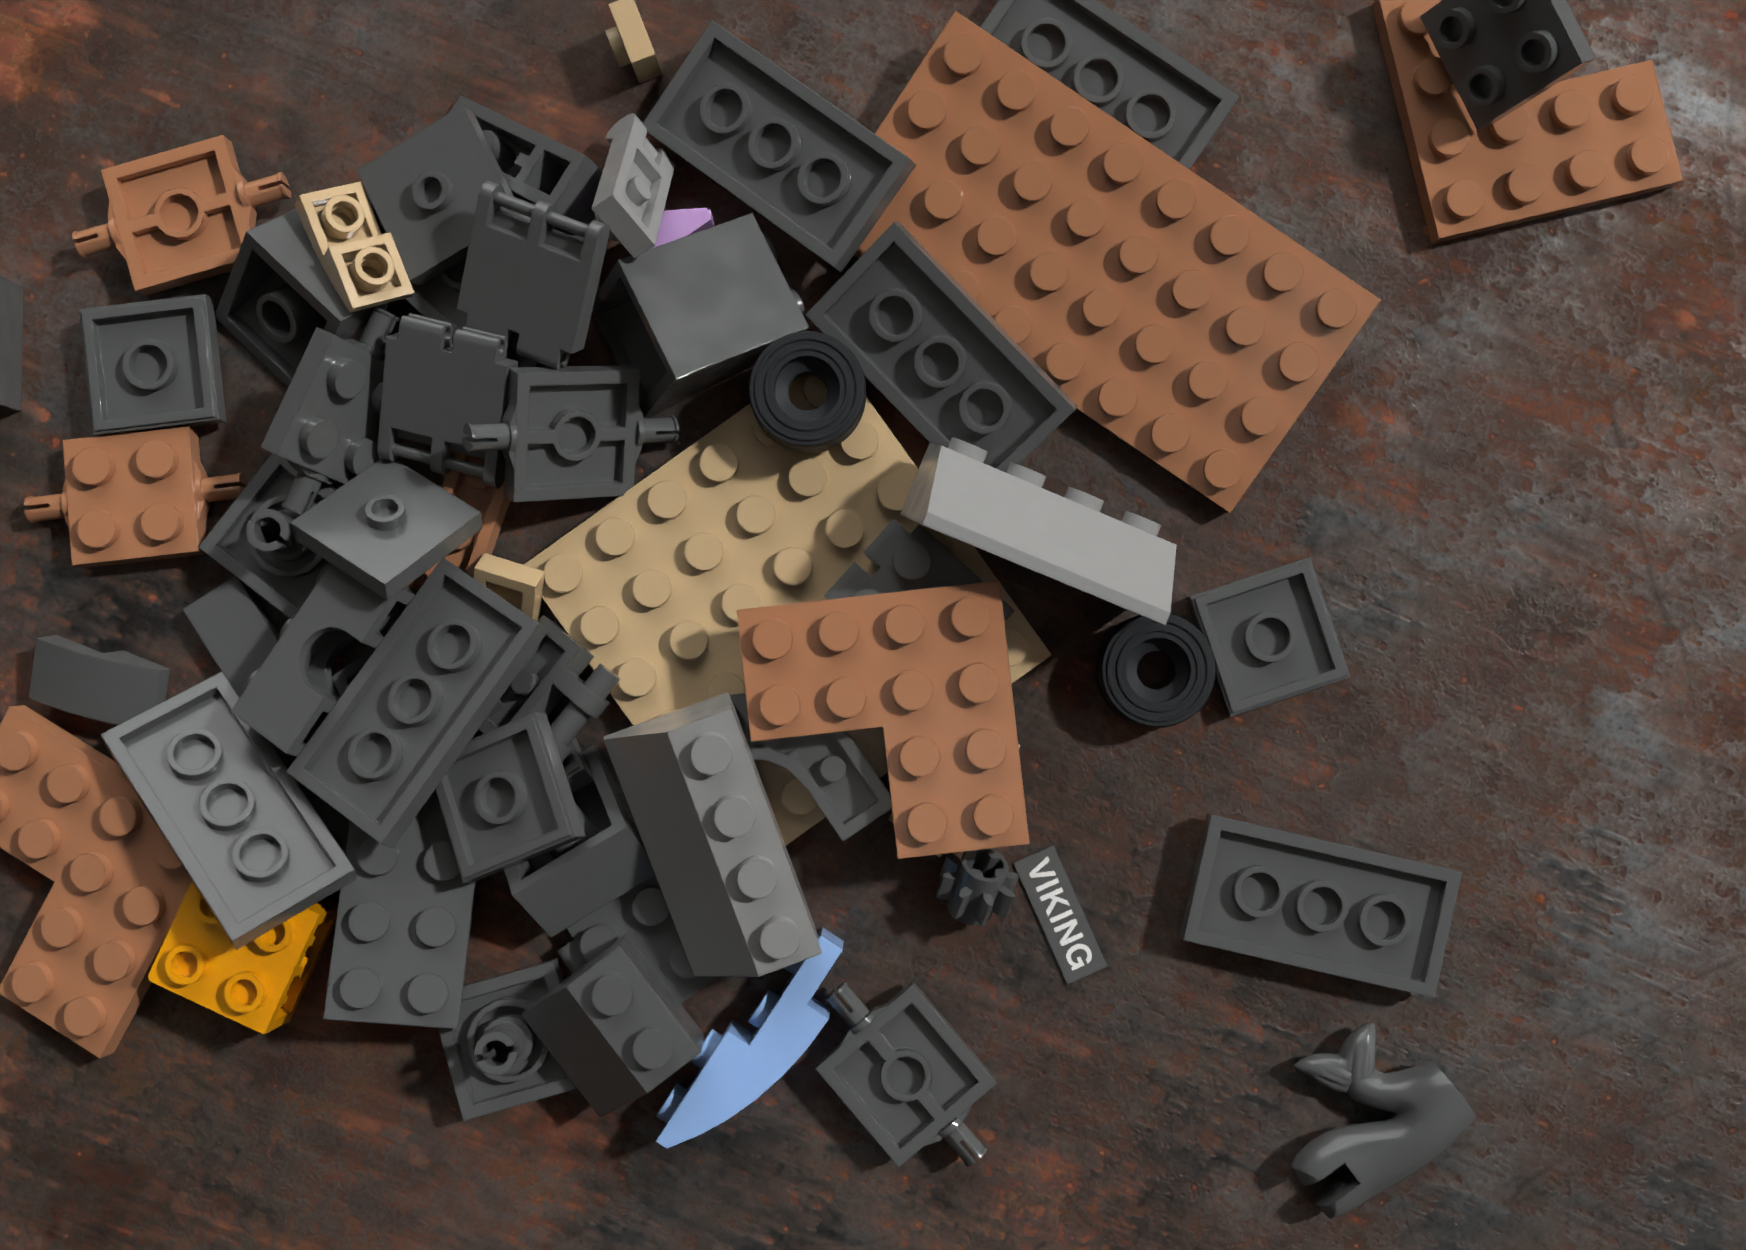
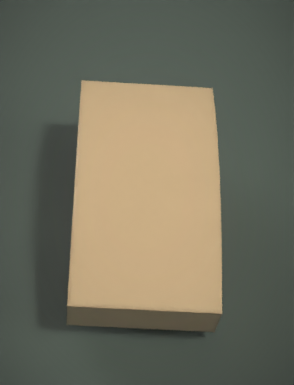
[294,181,414,313]

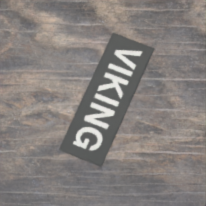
[1014,845,1108,984]

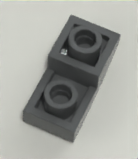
[29,635,170,725]

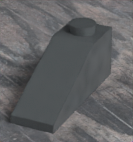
[449,95,603,236]

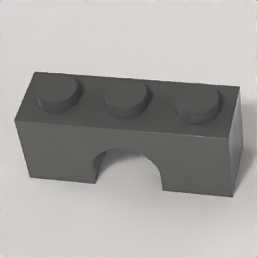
[230,562,416,756]

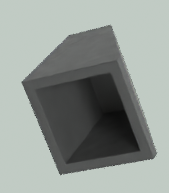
[591,213,809,418]

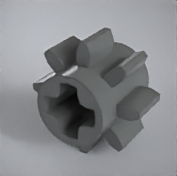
[935,848,1019,926]

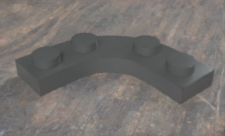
[730,693,892,841]

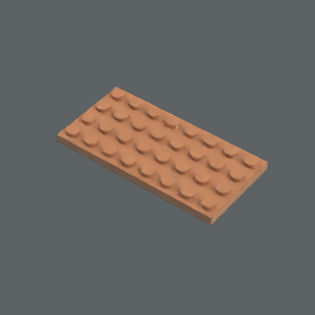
[853,10,1381,513]

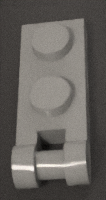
[591,113,675,259]

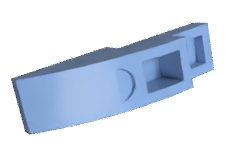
[656,927,844,1149]

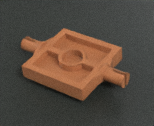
[72,135,292,296]
[24,426,248,568]

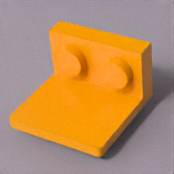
[148,882,338,1035]

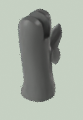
[1290,1023,1476,1219]

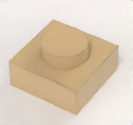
[605,0,662,84]
[474,553,545,622]

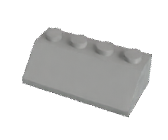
[900,437,1177,625]
[603,692,822,977]

